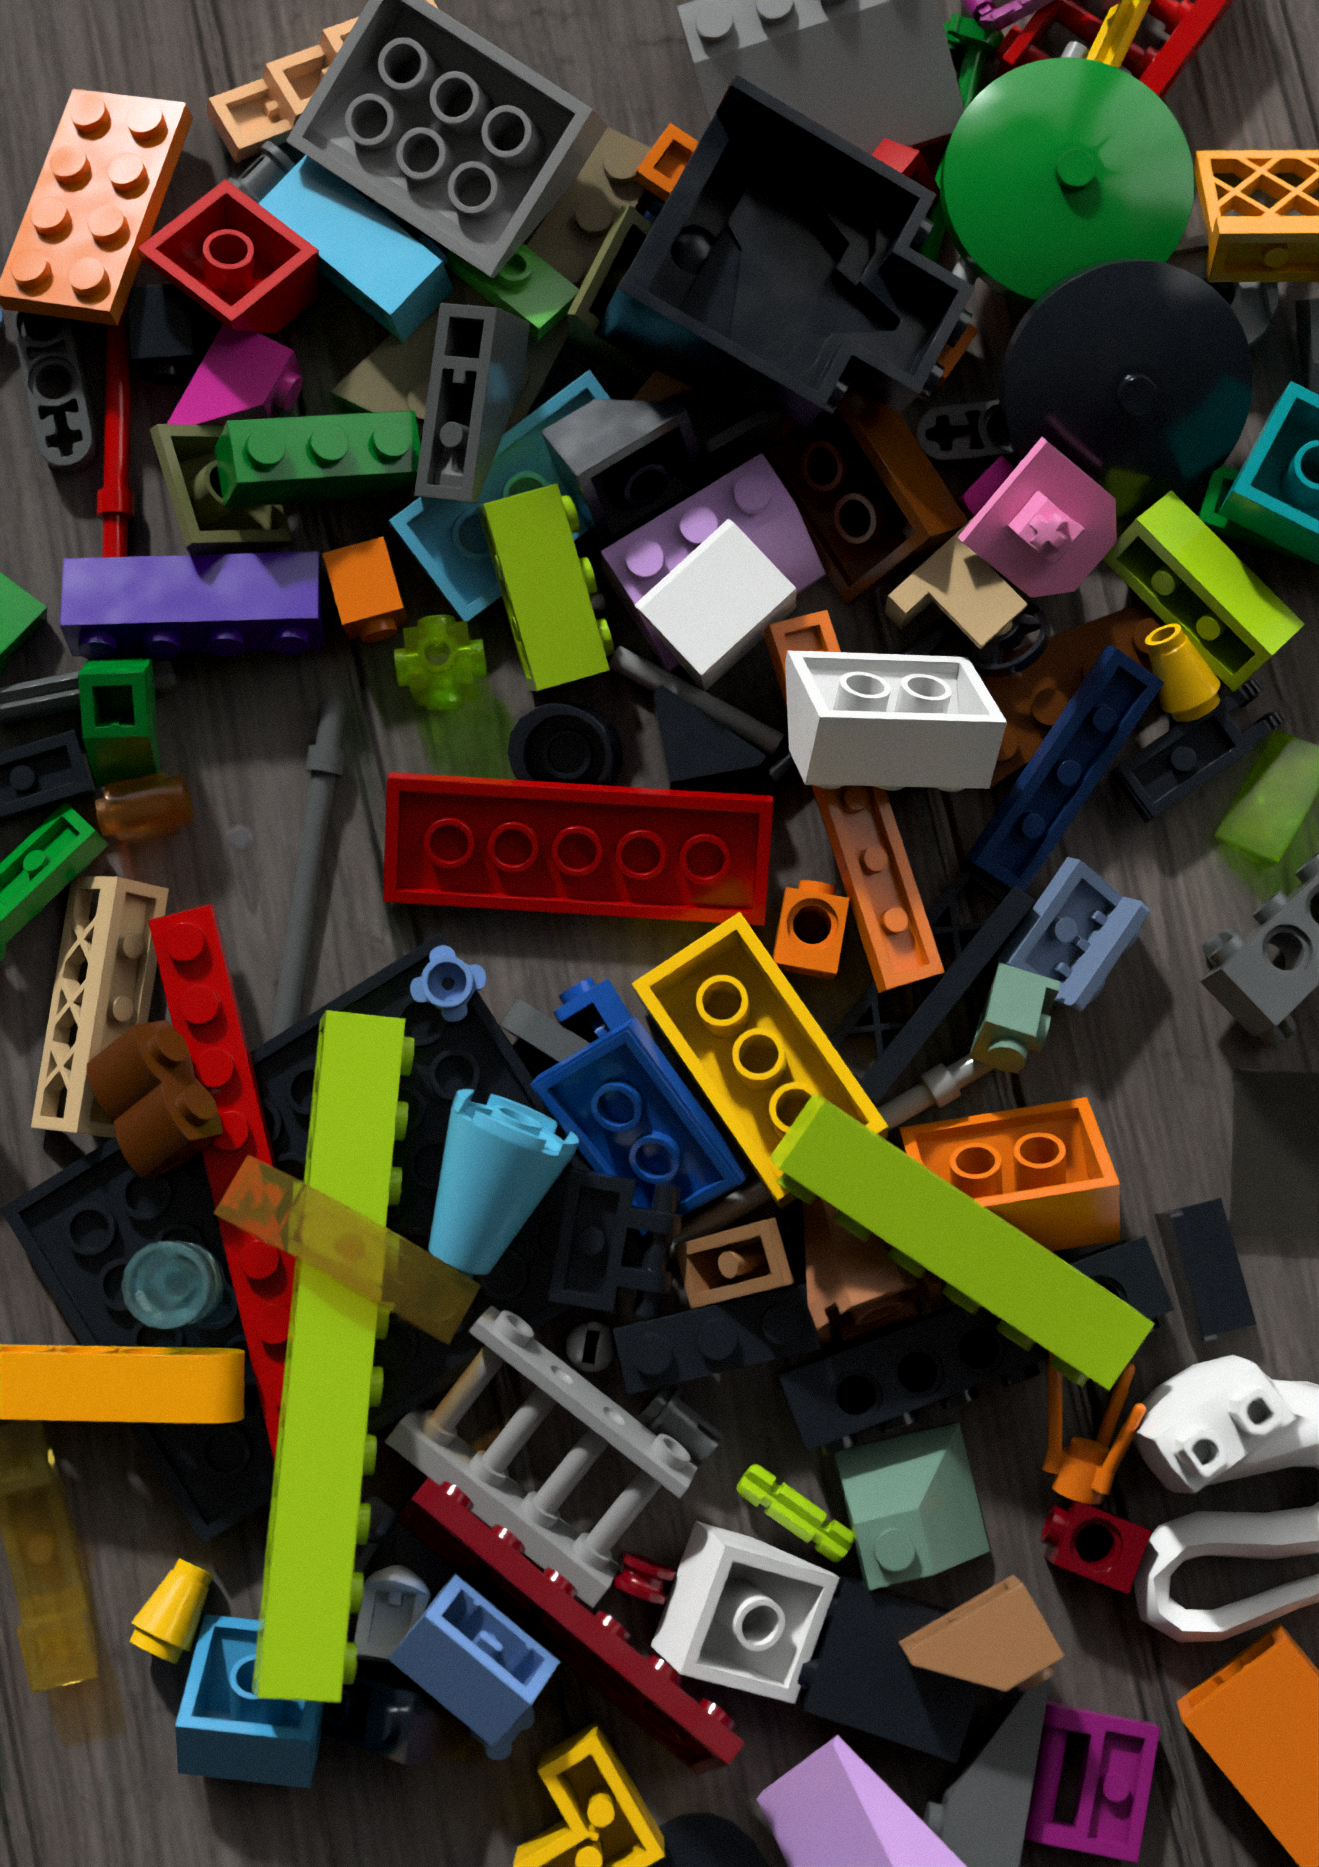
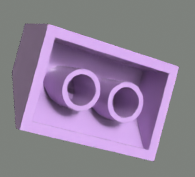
[601,453,826,673]

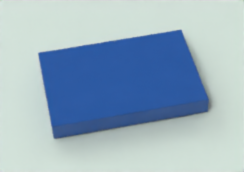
[530,1016,749,1238]

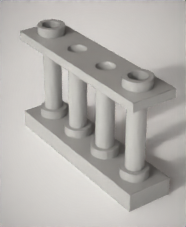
[385,1305,698,1608]

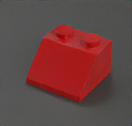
[137,179,319,334]

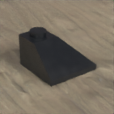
[541,399,710,551]

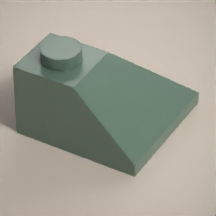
[833,1421,990,1590]

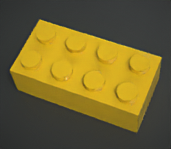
[632,912,888,1209]

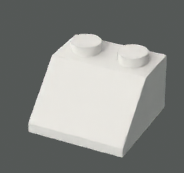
[651,1521,839,1704]

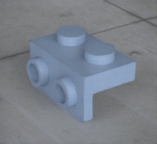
[996,857,1150,1013]

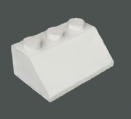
[785,650,1007,792]

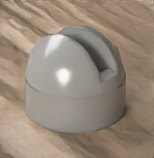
[565,1320,617,1373]

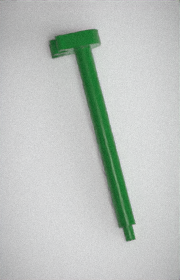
[918,13,1004,264]

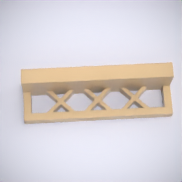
[31,876,169,1138]

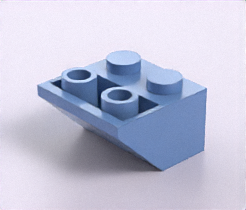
[388,1571,560,1747]

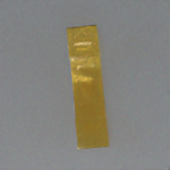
[213,1155,481,1345]
[0,1420,99,1693]

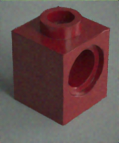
[1040,1497,1152,1594]

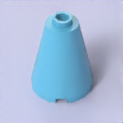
[428,1089,579,1281]

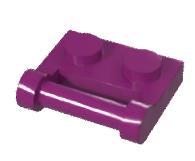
[1024,1700,1160,1863]

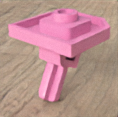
[958,437,1117,598]

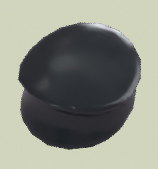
[508,701,623,786]

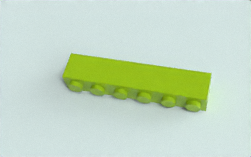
[770,1092,1154,1391]

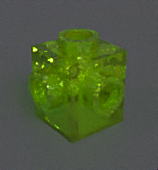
[394,615,487,711]

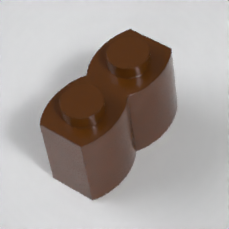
[87,1020,222,1178]

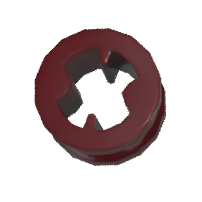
[611,1551,677,1604]

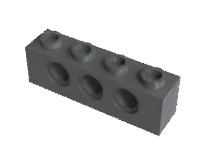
[1200,851,1319,1038]

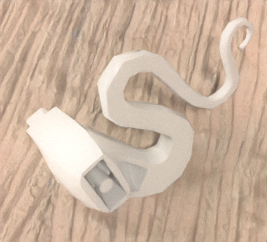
[1132,1355,1319,1642]

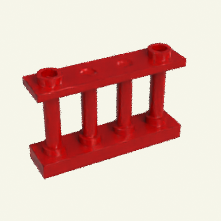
[994,0,1234,100]

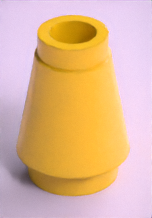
[1145,624,1221,722]
[129,1558,214,1664]

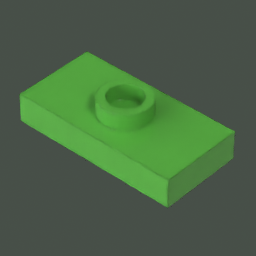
[446,244,579,341]

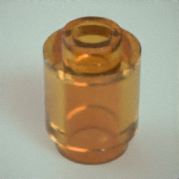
[95,772,195,846]

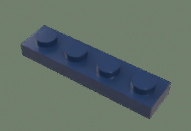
[965,645,1164,892]

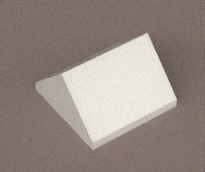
[634,519,796,691]

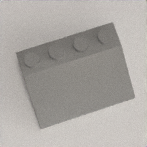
[286,0,608,279]
[677,0,965,155]

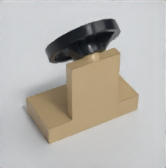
[884,516,1051,677]

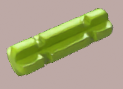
[736,1463,855,1563]

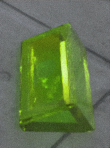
[1213,730,1319,869]

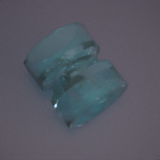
[122,1241,225,1329]

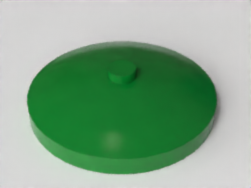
[940,57,1195,307]

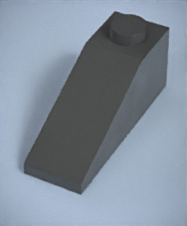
[414,303,530,504]
[923,1677,1051,1867]

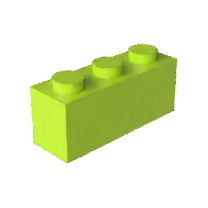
[476,483,614,691]
[1102,490,1305,692]

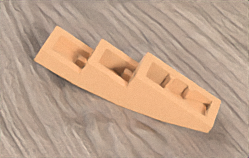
[206,0,438,163]

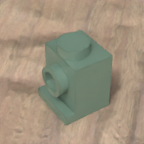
[969,962,1061,1073]

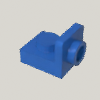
[553,977,632,1038]

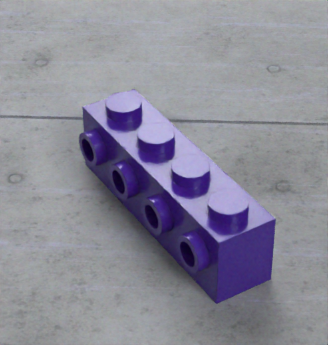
[60,551,325,660]

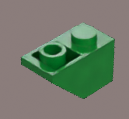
[78,658,161,787]

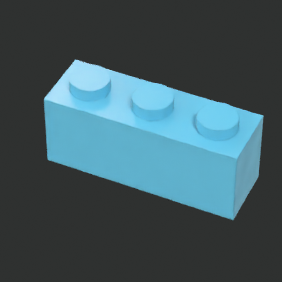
[259,155,454,343]

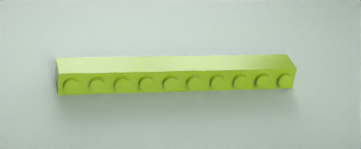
[252,1010,414,1702]

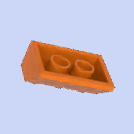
[899,1097,1120,1251]

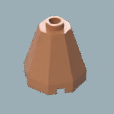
[802,1195,942,1343]

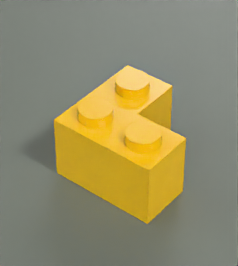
[513,1720,665,1867]

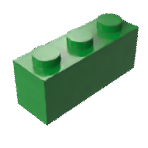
[215,410,421,508]

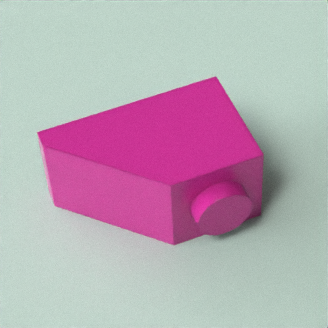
[167,323,303,425]

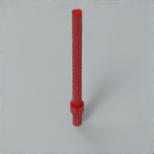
[96,285,135,557]

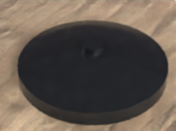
[999,258,1253,517]

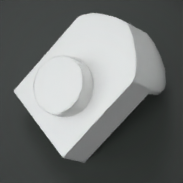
[354,1565,431,1663]

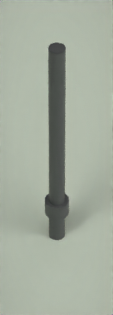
[269,697,348,1040]

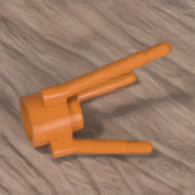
[1042,1351,1146,1505]

